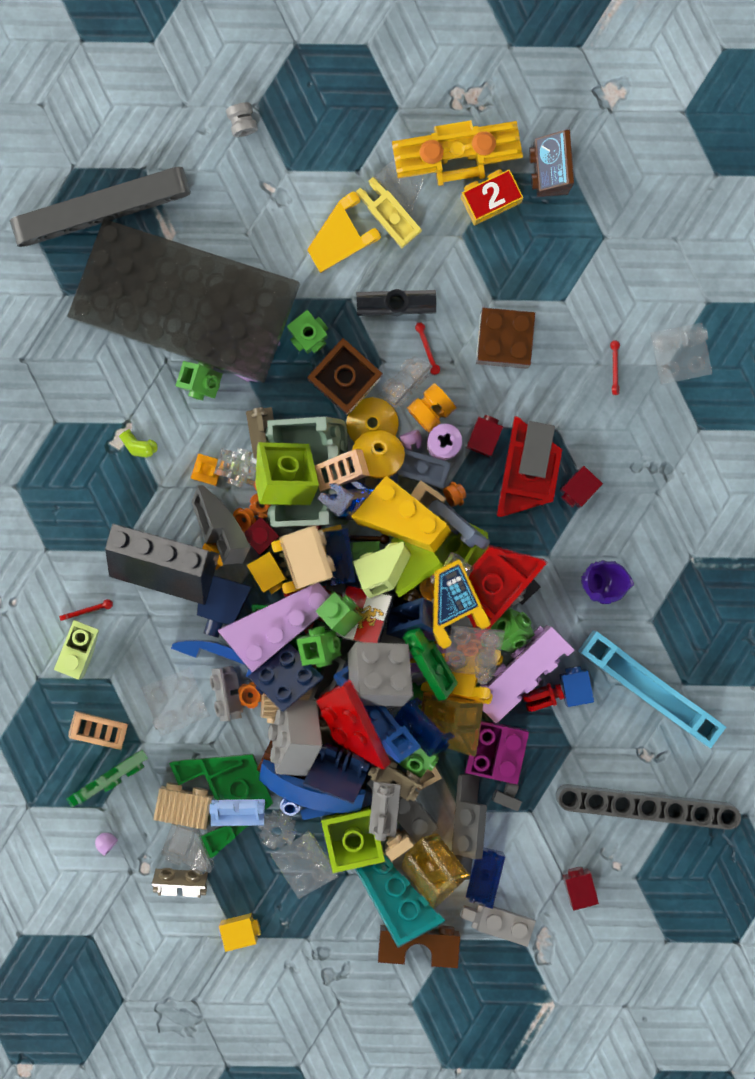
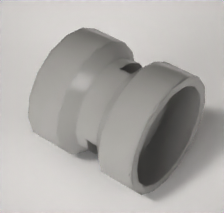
[226,102,258,137]

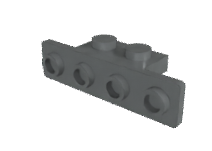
[449,774,487,881]

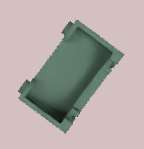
[265,417,349,527]

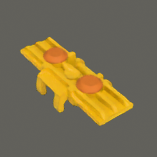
[392,120,523,186]

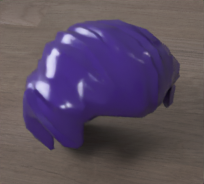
[581,560,634,604]

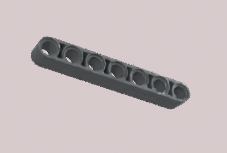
[10,167,191,247]
[555,784,741,830]

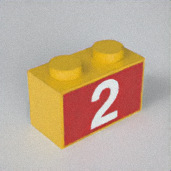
[461,169,523,226]

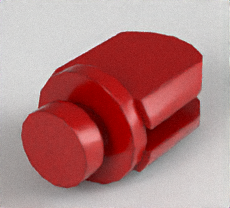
[522,683,565,712]

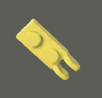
[356,177,422,249]

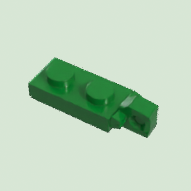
[403,628,458,701]

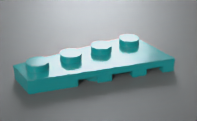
[355,854,446,948]

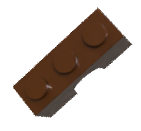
[378,925,460,968]

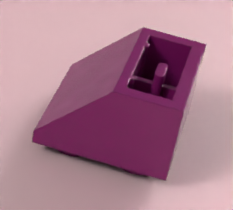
[465,720,529,785]

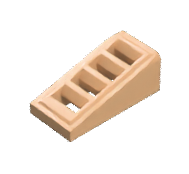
[315,449,370,492]
[68,711,128,750]

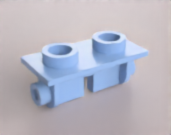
[210,799,265,826]

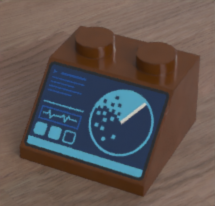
[529,130,574,197]

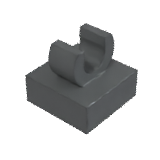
[491,782,522,811]

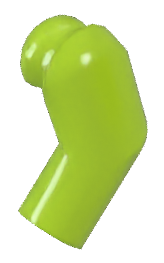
[119,429,158,458]

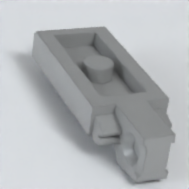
[460,904,536,947]

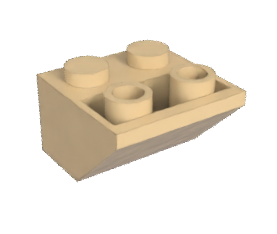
[279,525,335,589]

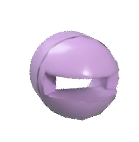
[399,430,422,451]
[95,833,118,856]

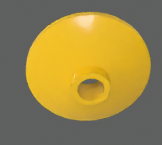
[346,397,399,450]
[352,430,405,478]

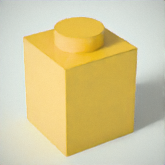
[247,552,287,594]
[219,913,261,952]

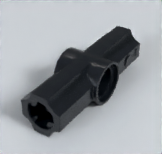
[356,289,436,317]

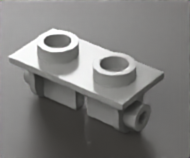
[210,666,243,721]
[369,781,401,841]

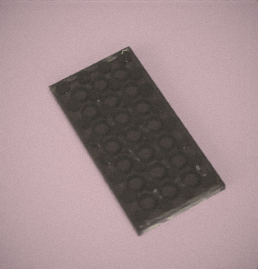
[67,219,300,383]

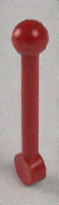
[415,322,440,375]
[610,340,620,395]
[59,599,113,621]

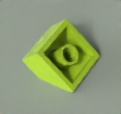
[255,442,319,505]
[321,805,385,873]

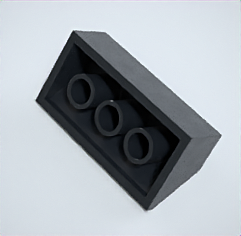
[105,524,220,605]

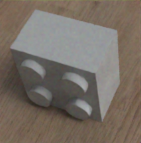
[347,642,413,706]
[268,699,322,776]

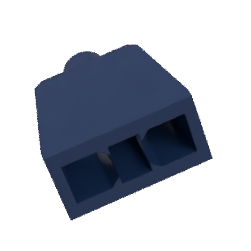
[197,575,252,638]
[386,598,452,641]

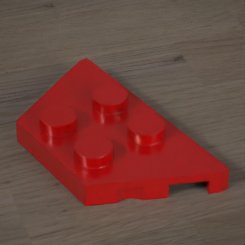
[496,416,562,517]
[466,545,547,640]
[316,680,391,769]

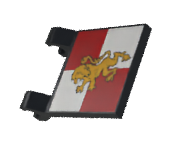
[313,579,395,643]

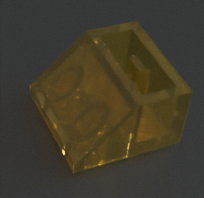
[420,692,484,756]
[401,833,470,909]

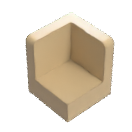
[411,480,447,508]

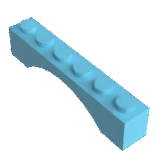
[578,630,726,749]

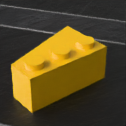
[351,476,452,553]

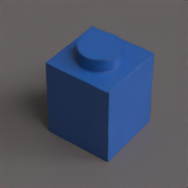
[559,666,594,707]

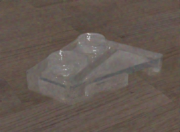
[374,159,425,214]

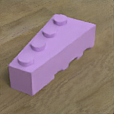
[218,582,330,672]
[473,625,574,724]

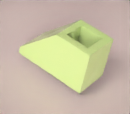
[353,541,411,599]
[54,620,99,680]

